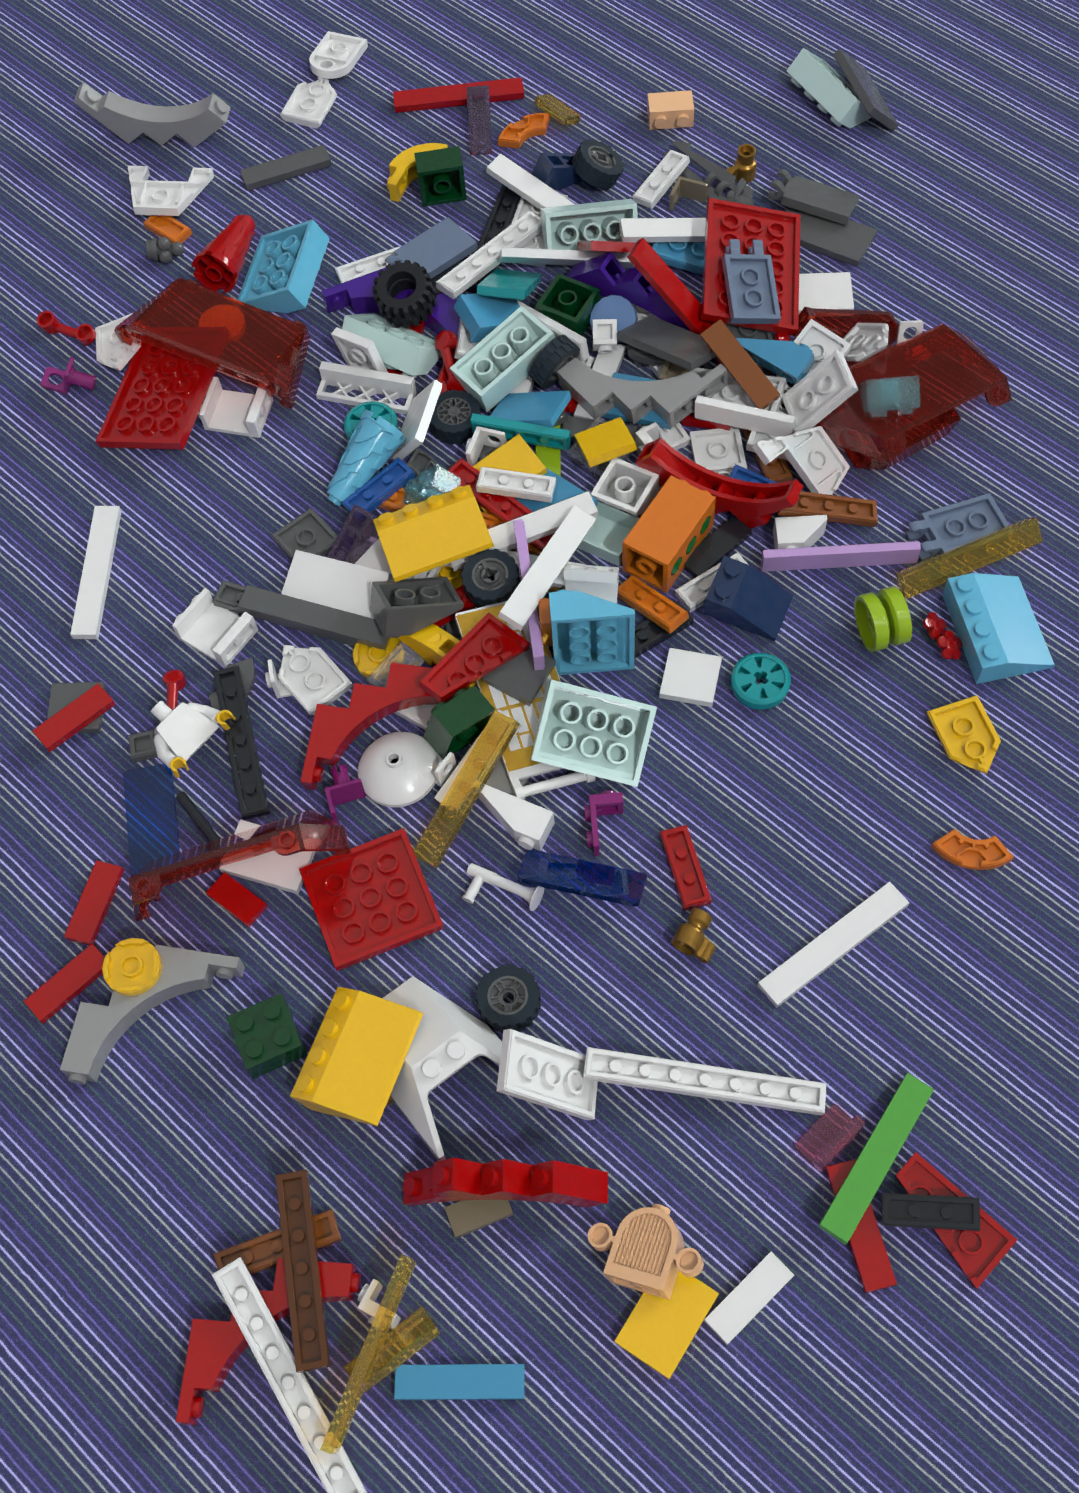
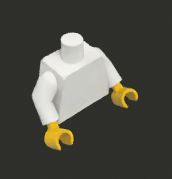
[150,700,236,778]

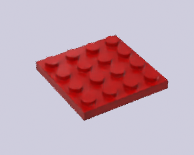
[299,828,444,971]

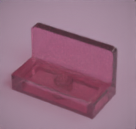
[795,1104,866,1173]

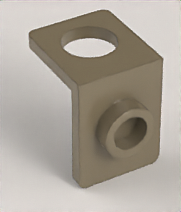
[669,176,708,211]

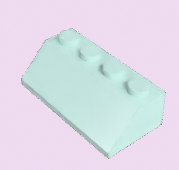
[787,48,872,129]
[541,199,638,250]
[450,306,555,412]
[342,314,442,378]

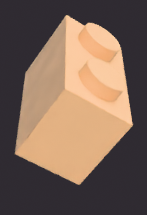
[647,90,694,130]

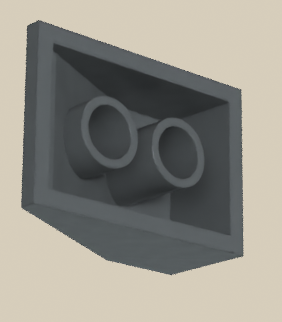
[370,577,464,638]

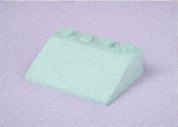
[531,679,657,787]

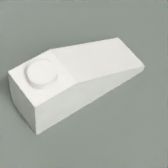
[476,782,555,851]

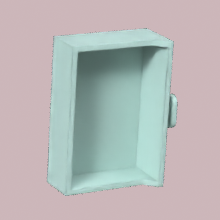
[578,501,639,566]

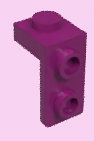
[584,791,623,856]

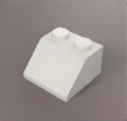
[590,458,659,516]

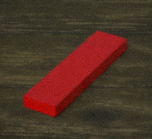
[825,1159,897,1294]

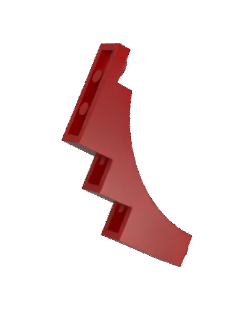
[300,662,453,790]
[176,1258,361,1425]

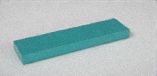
[471,413,571,451]

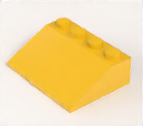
[373,485,494,582]
[290,987,423,1126]

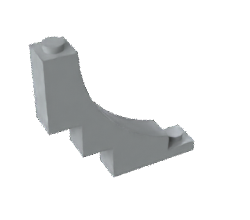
[74,82,231,147]
[557,357,728,428]
[60,945,245,1085]

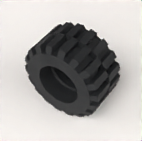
[372,260,437,328]

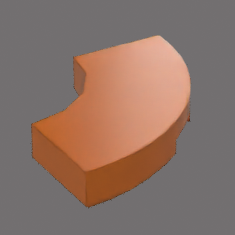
[497,113,550,149]
[931,829,1014,870]

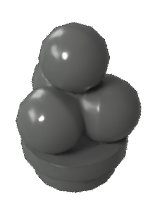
[146,237,184,263]

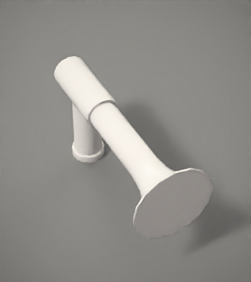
[462,863,544,911]

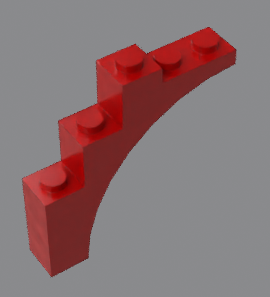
[635,438,803,529]
[403,1158,608,1208]

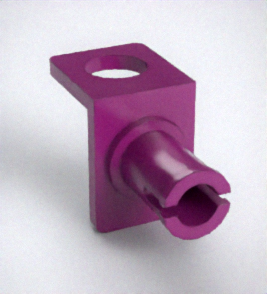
[41,357,97,395]
[324,764,366,827]

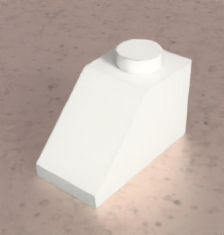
[773,515,827,549]

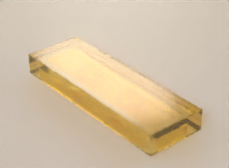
[344,1306,440,1395]

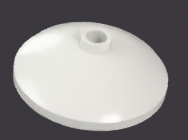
[358,732,439,807]

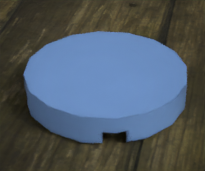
[590,295,638,344]

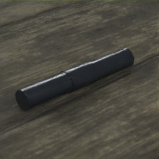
[176,792,224,850]

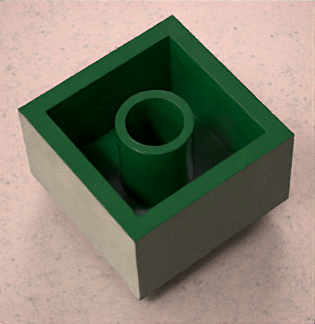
[414,146,467,207]
[535,273,600,336]
[424,685,495,760]
[226,993,308,1079]

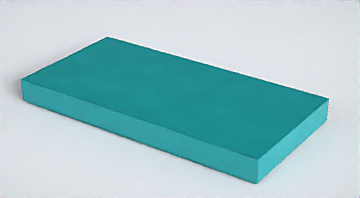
[477,269,542,300]

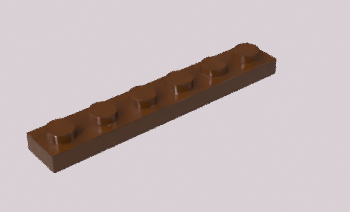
[275,1170,331,1373]

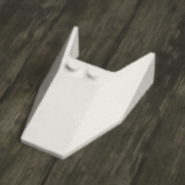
[383,976,502,1161]

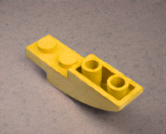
[397,624,478,690]

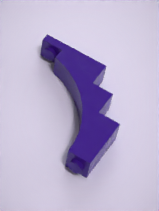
[567,252,692,332]
[322,267,460,349]

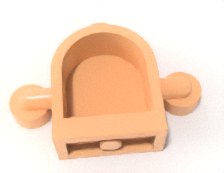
[588,1204,704,1300]

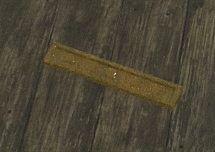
[895,517,1043,599]
[414,710,520,869]
[320,1254,416,1454]

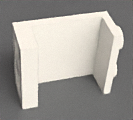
[198,377,273,438]
[564,564,619,604]
[172,588,258,667]

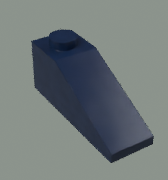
[531,153,583,190]

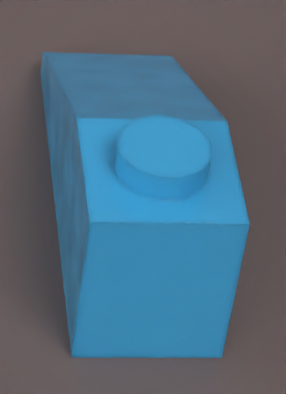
[736,338,814,385]

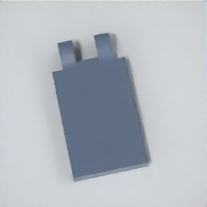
[385,217,478,279]
[722,239,781,324]
[905,493,1014,561]

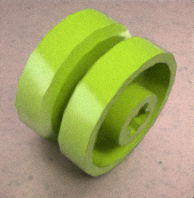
[854,586,912,652]

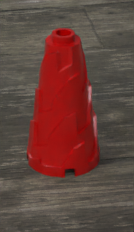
[192,215,256,294]

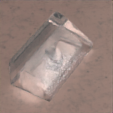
[366,641,425,688]

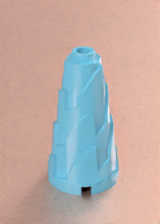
[327,410,406,507]

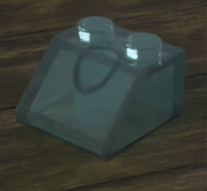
[859,375,921,417]

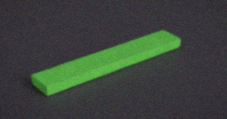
[818,1073,934,1245]

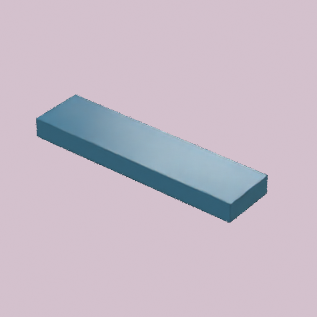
[394,1364,525,1400]

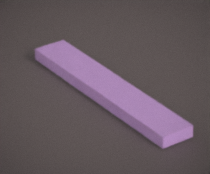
[513,519,545,671]
[761,541,921,572]

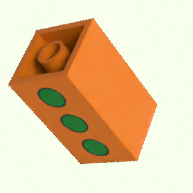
[622,476,716,593]

